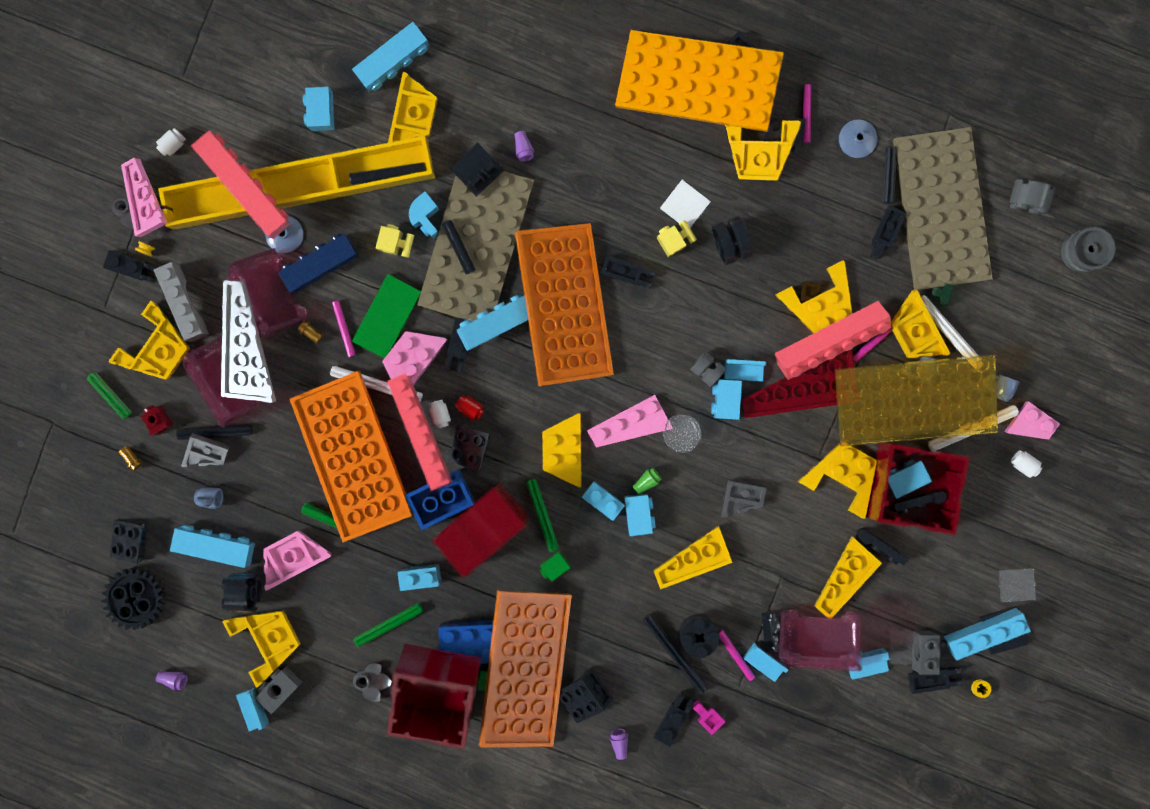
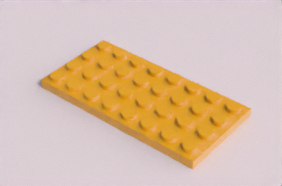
[615,30,783,132]

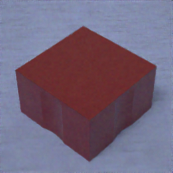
[866,442,969,535]
[432,482,529,578]
[387,644,481,749]

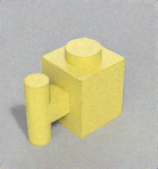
[657,220,697,258]
[376,224,414,258]

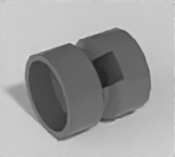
[690,351,726,387]

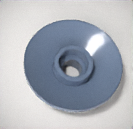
[839,120,877,158]
[265,216,304,253]

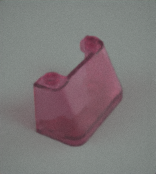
[227,248,307,340]
[183,336,265,428]
[779,610,862,671]

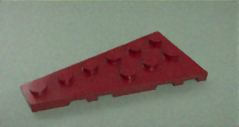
[741,349,859,418]

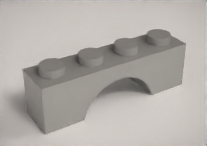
[154,262,209,342]

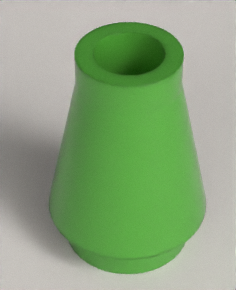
[633,468,662,494]

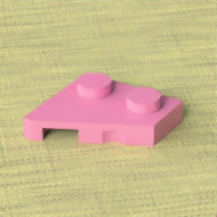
[1004,402,1060,439]

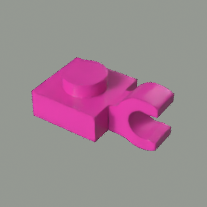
[693,700,725,735]

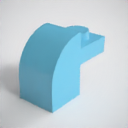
[409,192,440,239]

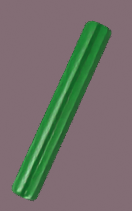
[526,479,559,552]
[353,603,423,647]

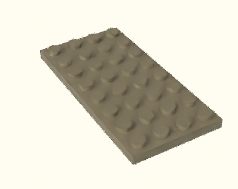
[893,127,993,290]
[418,171,534,322]

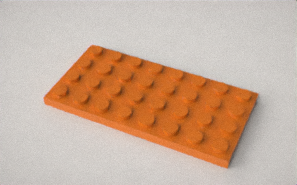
[515,223,614,386]
[290,371,414,542]
[479,590,572,748]

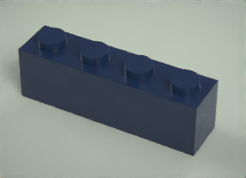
[278,234,359,294]

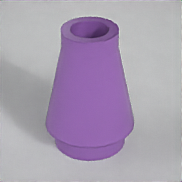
[514,131,535,162]
[156,671,188,691]
[609,728,628,760]

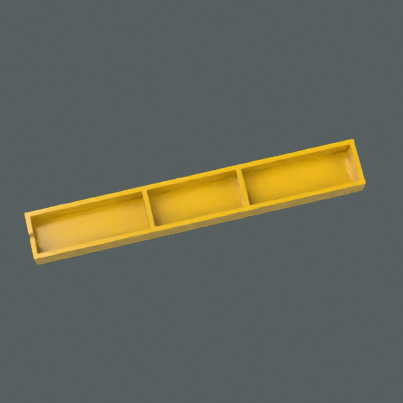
[158,136,435,230]

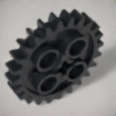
[101,567,166,630]

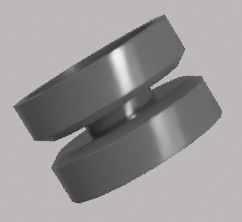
[1061,227,1115,273]

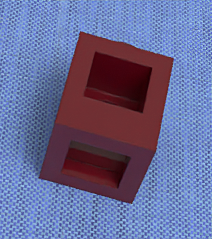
[140,405,174,436]

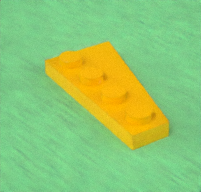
[653,526,732,589]
[814,537,882,620]

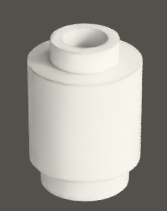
[156,128,186,156]
[427,400,451,429]
[1011,450,1042,478]

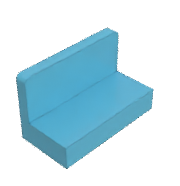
[724,359,766,381]
[743,643,788,682]
[846,648,890,679]
[236,687,269,731]

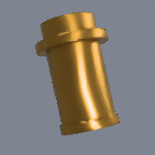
[298,321,324,344]
[118,446,142,471]

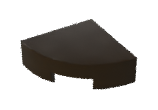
[800,282,822,301]

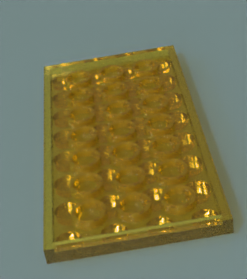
[835,355,998,446]

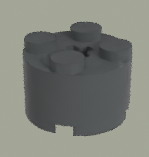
[1009,180,1056,215]

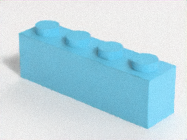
[352,22,430,92]
[456,294,528,351]
[170,525,255,568]
[943,608,1031,660]

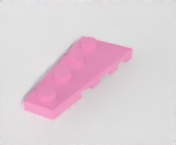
[121,158,167,237]
[587,395,673,447]

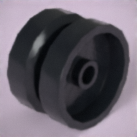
[712,216,752,266]

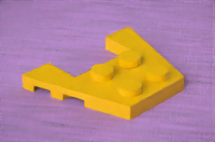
[725,121,801,181]
[776,260,852,334]
[109,301,190,380]
[798,441,877,519]
[222,610,301,688]

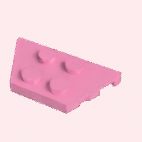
[382,332,447,386]
[264,530,332,591]

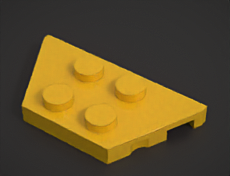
[388,72,438,143]
[891,290,950,358]
[542,413,581,487]

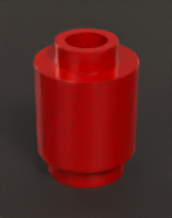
[455,395,485,421]

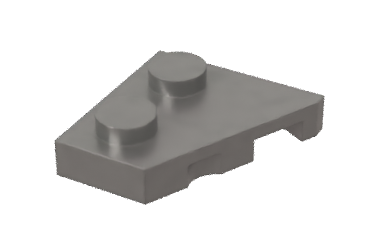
[181,433,230,467]
[721,480,766,518]

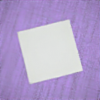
[660,180,711,228]

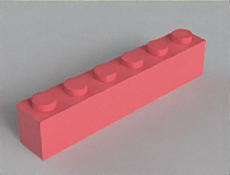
[192,131,291,239]
[775,301,891,380]
[387,374,453,490]

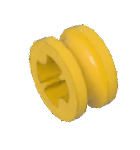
[135,241,155,257]
[971,679,991,698]

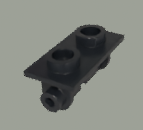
[761,611,784,653]

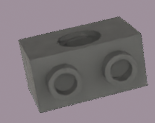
[912,631,940,674]
[255,666,302,714]

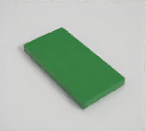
[352,274,421,359]

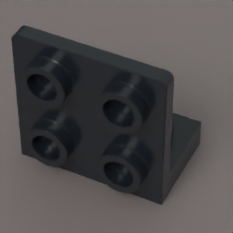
[559,668,613,723]

